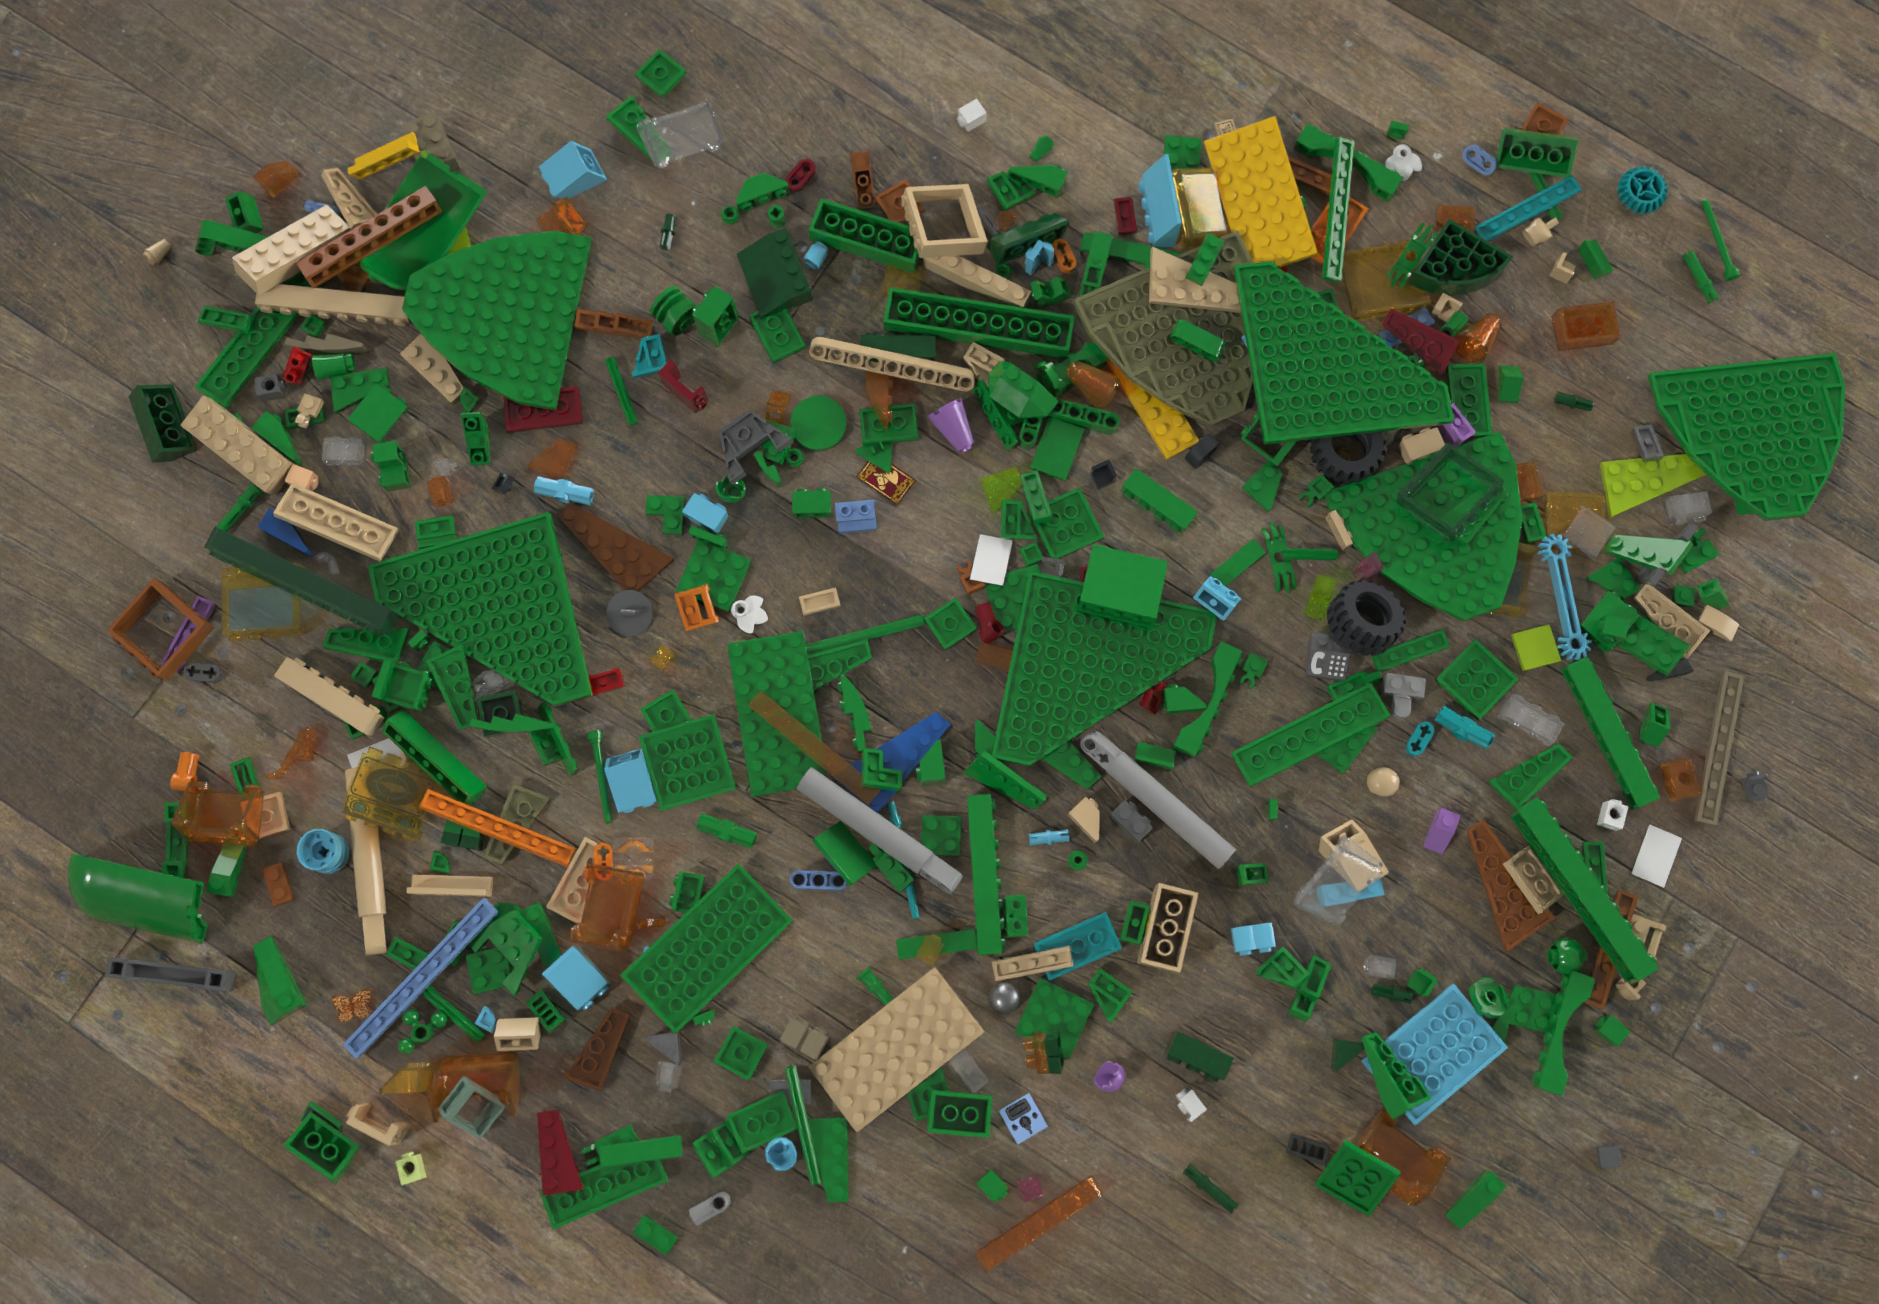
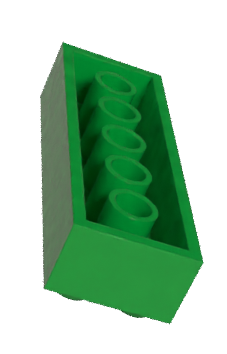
[808,198,926,273]

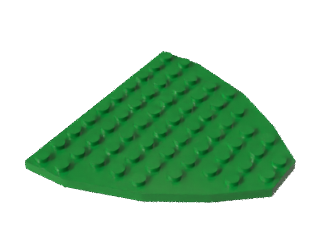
[402,231,592,410]
[1648,353,1845,521]
[1324,431,1522,622]

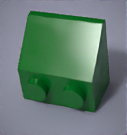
[916,740,945,787]

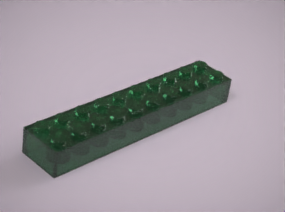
[204,527,400,637]

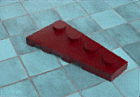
[1382,308,1460,375]
[537,1110,585,1196]

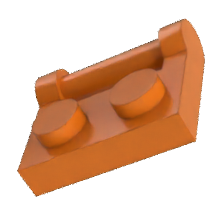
[674,584,719,631]

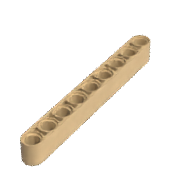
[810,337,974,391]

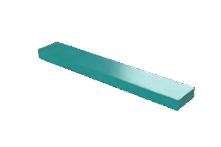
[1473,175,1582,242]

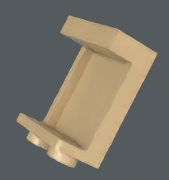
[346,1103,410,1146]

